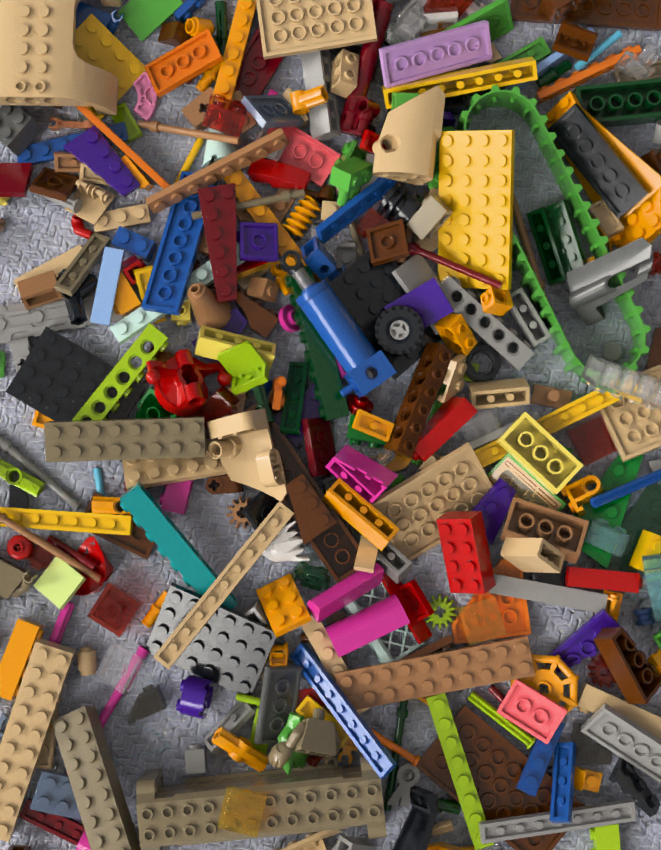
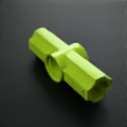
[0,458,46,498]

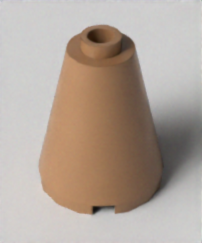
[187,283,232,329]

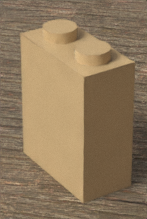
[500,537,565,573]

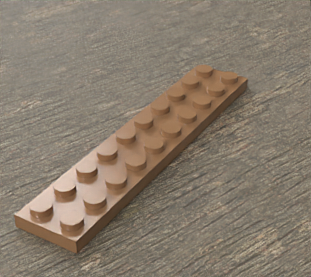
[334,636,535,710]

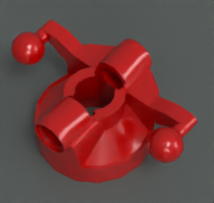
[146,349,232,417]

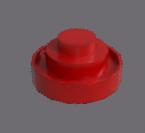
[346,395,374,415]

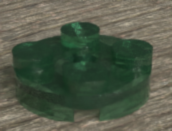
[292,561,331,591]

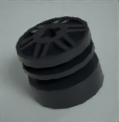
[376,181,424,228]

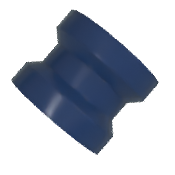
[633,607,655,626]

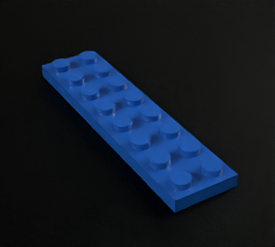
[141,171,218,315]

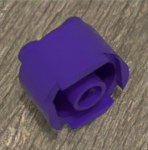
[176,675,214,719]

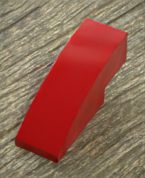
[248,158,311,190]

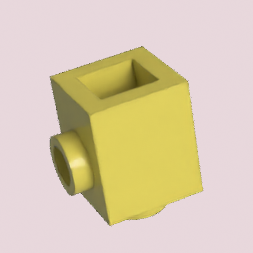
[171,300,192,326]

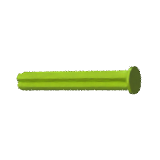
[468,691,536,749]

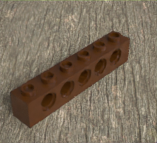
[384,343,454,458]

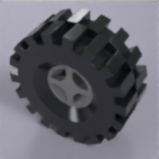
[375,305,424,355]

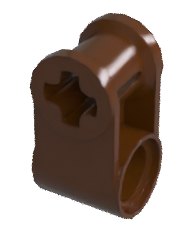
[205,474,243,494]

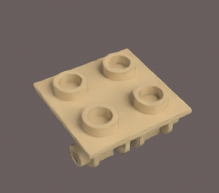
[64,179,116,225]

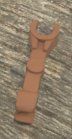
[48,117,94,131]

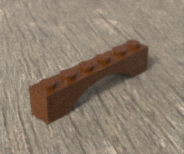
[192,259,280,340]

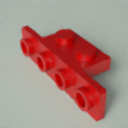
[382,573,435,644]

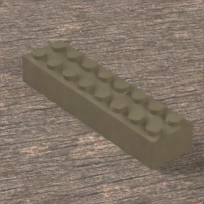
[44,416,206,462]
[51,706,141,850]

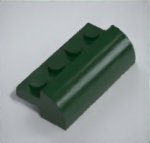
[526,200,586,286]

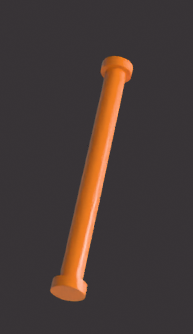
[370,728,420,767]

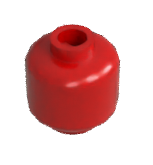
[7,535,35,560]

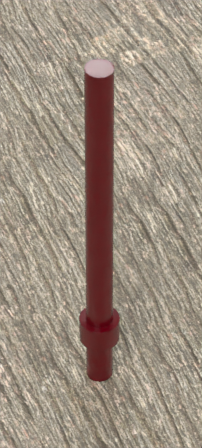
[408,242,503,290]

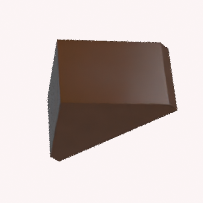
[158,21,194,47]

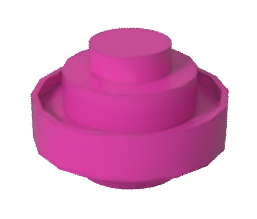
[278,304,300,333]

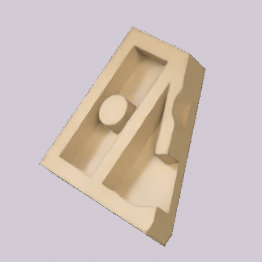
[437,354,467,403]

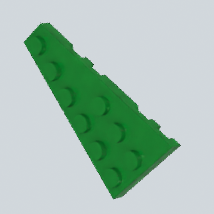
[573,454,644,569]

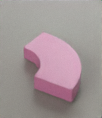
[132,71,158,122]

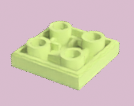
[33,557,86,610]

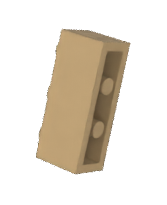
[468,378,530,409]

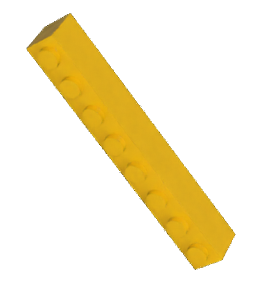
[382,56,538,109]

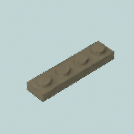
[54,232,111,296]

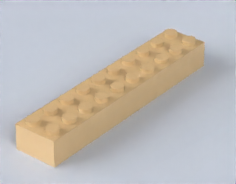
[0,638,76,842]

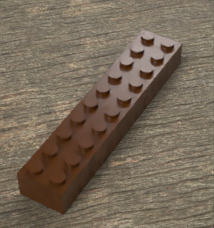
[244,403,359,583]

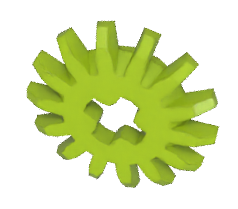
[425,594,457,629]

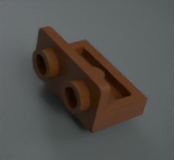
[552,21,598,62]

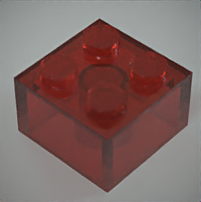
[202,93,247,138]
[87,582,145,637]

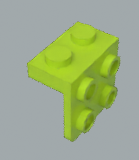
[217,341,269,395]

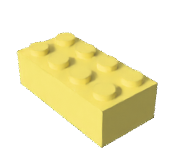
[496,412,584,495]

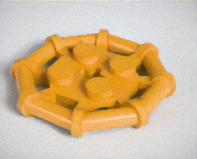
[511,653,579,714]

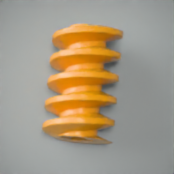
[282,195,321,237]

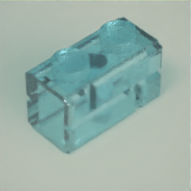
[584,518,630,557]

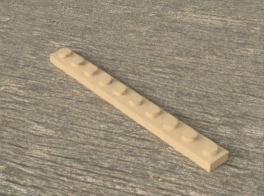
[153,501,294,670]

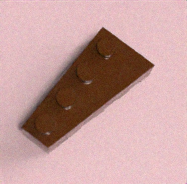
[593,627,661,704]

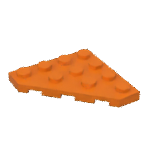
[451,559,531,644]

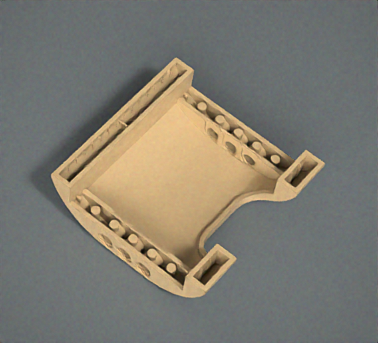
[0,0,122,115]

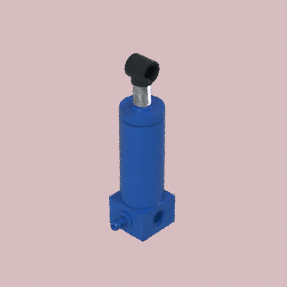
[280,250,397,398]

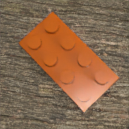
[145,28,224,98]

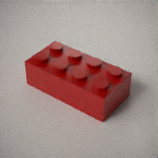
[436,511,496,594]

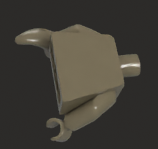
[0,556,38,599]
[268,708,341,769]

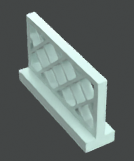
[345,583,424,663]

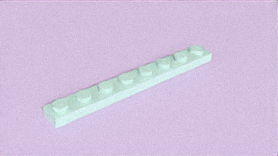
[110,242,245,345]

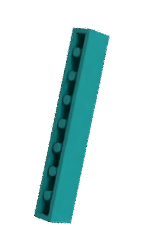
[120,481,238,609]

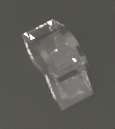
[614,43,661,80]

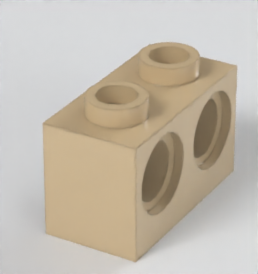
[330,49,359,98]

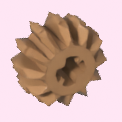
[226,496,252,529]

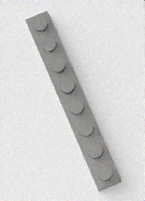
[479,799,636,844]

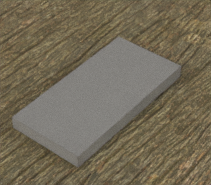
[391,255,455,335]

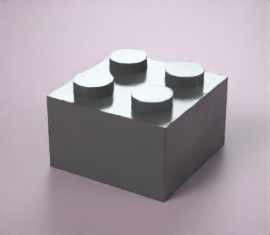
[0,105,43,157]

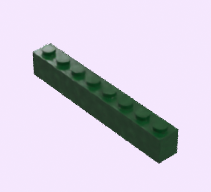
[284,266,350,422]

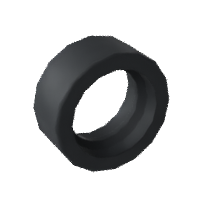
[465,345,501,382]

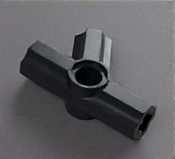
[58,268,98,326]

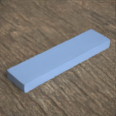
[90,247,125,326]

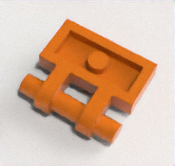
[269,376,287,412]

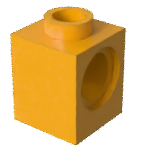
[480,286,513,316]

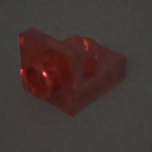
[27,545,59,570]

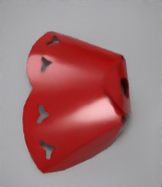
[73,536,114,596]

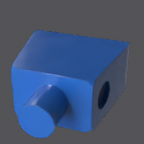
[301,236,340,281]

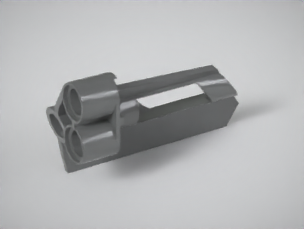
[566,237,654,326]

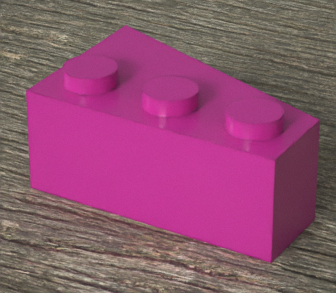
[325,445,398,504]

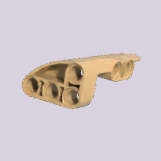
[372,85,445,185]
[206,409,288,502]

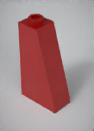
[412,397,478,461]

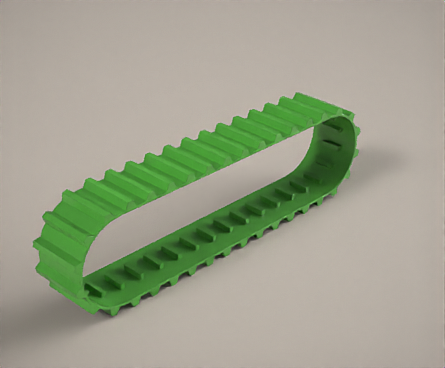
[456,85,651,385]

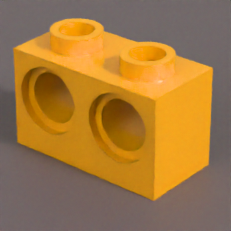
[434,313,478,356]

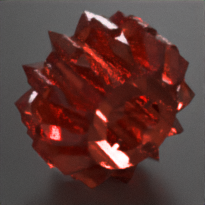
[587,654,616,688]

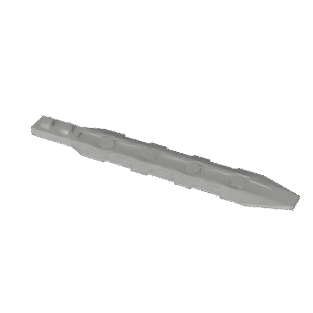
[0,283,142,344]

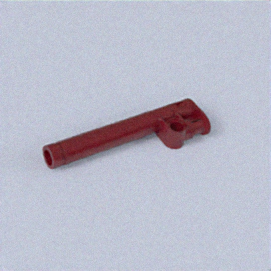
[339,0,394,138]

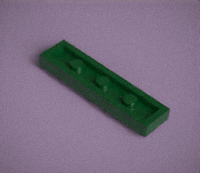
[280,362,309,435]

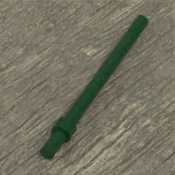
[384,700,409,811]

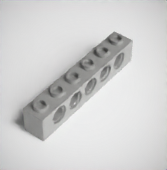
[439,276,534,370]

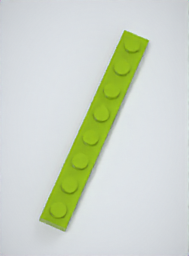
[426,693,494,850]

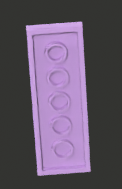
[379,20,492,88]

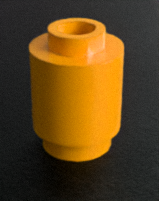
[185,17,214,36]

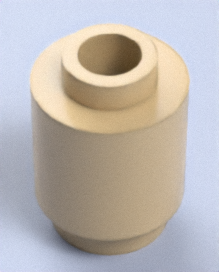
[76,646,97,676]

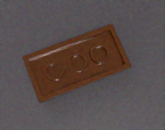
[85,492,156,560]

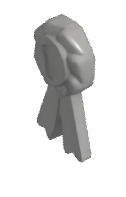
[386,763,420,809]

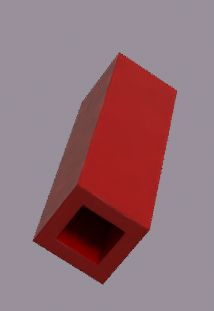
[565,566,643,593]

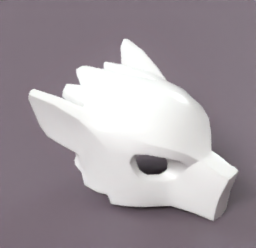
[260,520,310,562]

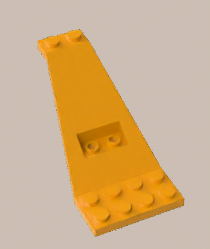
[546,91,661,249]

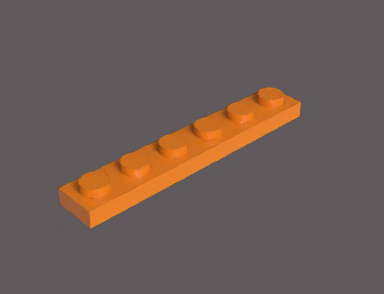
[535,45,642,105]

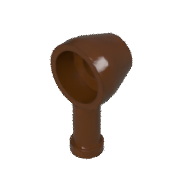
[304,185,335,204]

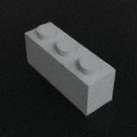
[509,287,552,349]

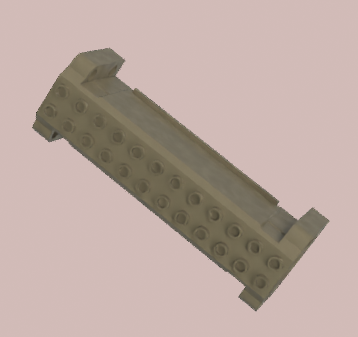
[136,752,387,850]

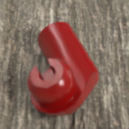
[71,215,94,239]

